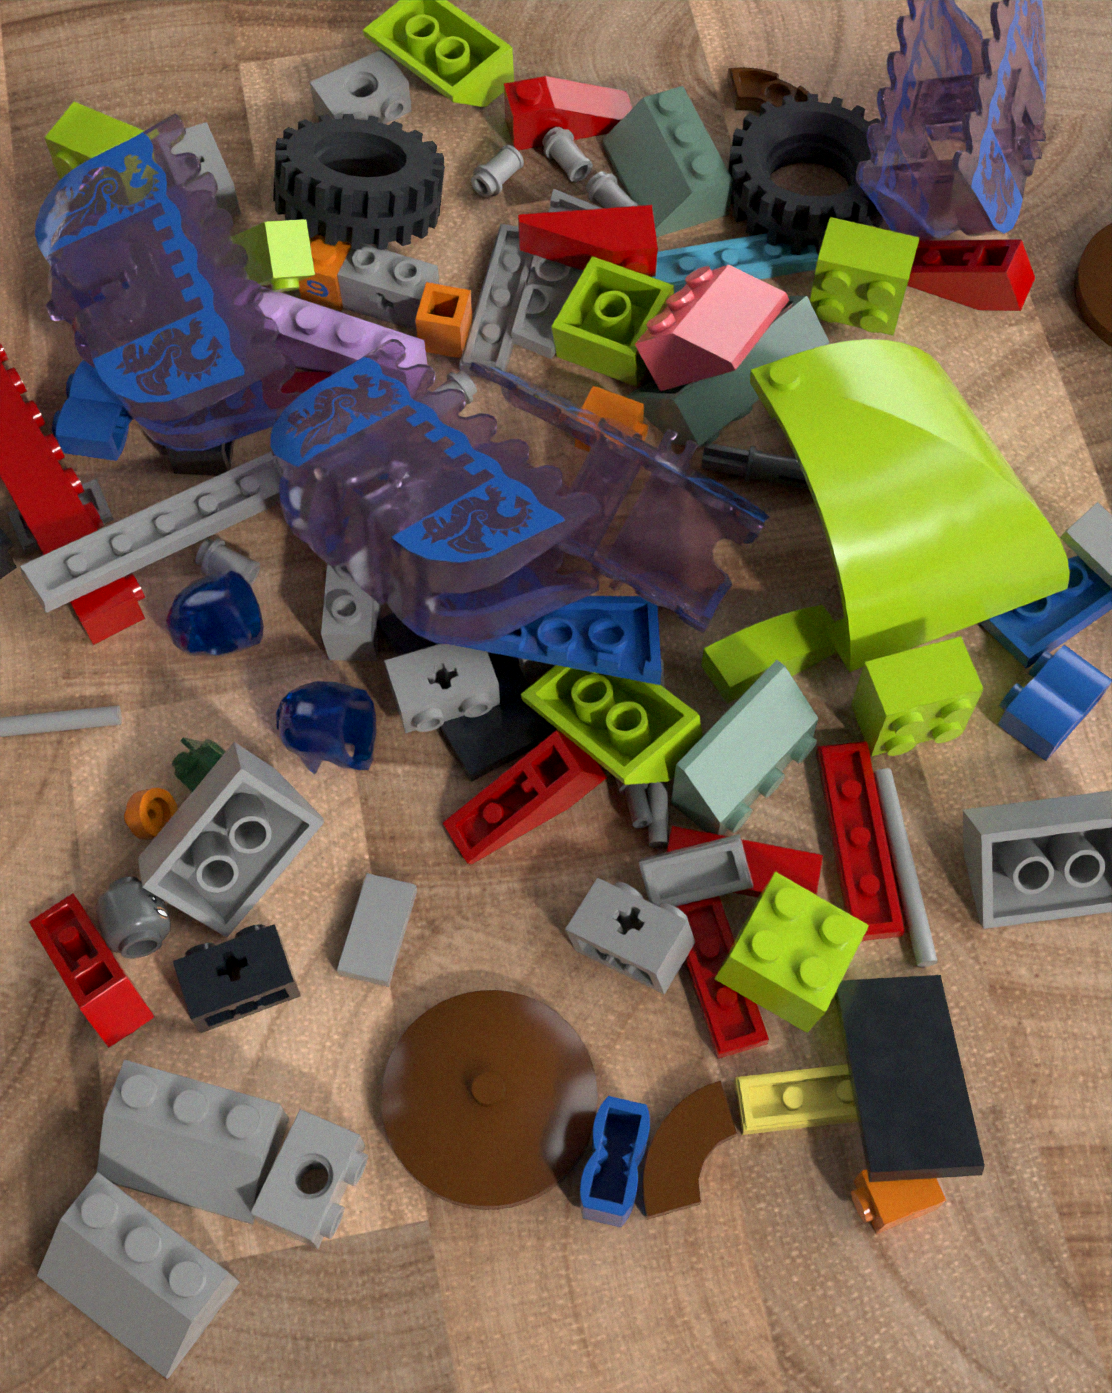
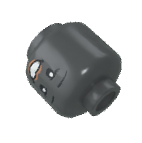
[95,877,171,959]

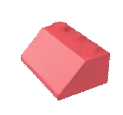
[635,265,790,391]

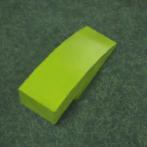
[701,605,837,704]

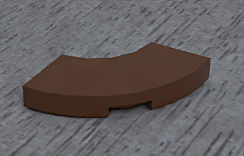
[727,67,811,113]
[642,1080,737,1220]

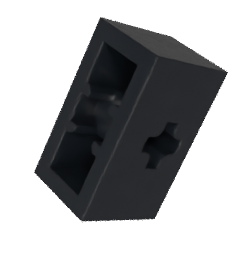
[173,924,301,1033]

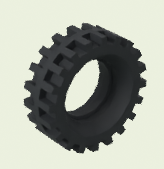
[728,94,896,255]
[273,114,445,250]

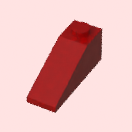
[504,76,632,151]
[518,205,658,277]
[907,239,1035,311]
[443,731,607,864]
[29,893,155,1048]

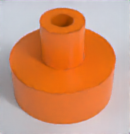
[124,788,178,840]

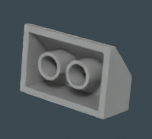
[138,742,324,937]
[963,790,1112,929]
[97,1060,289,1225]
[37,1172,240,1379]

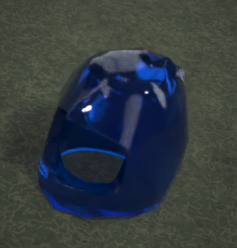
[165,570,264,657]
[276,681,377,774]

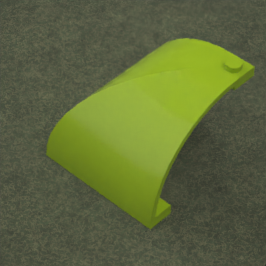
[750,339,1070,672]

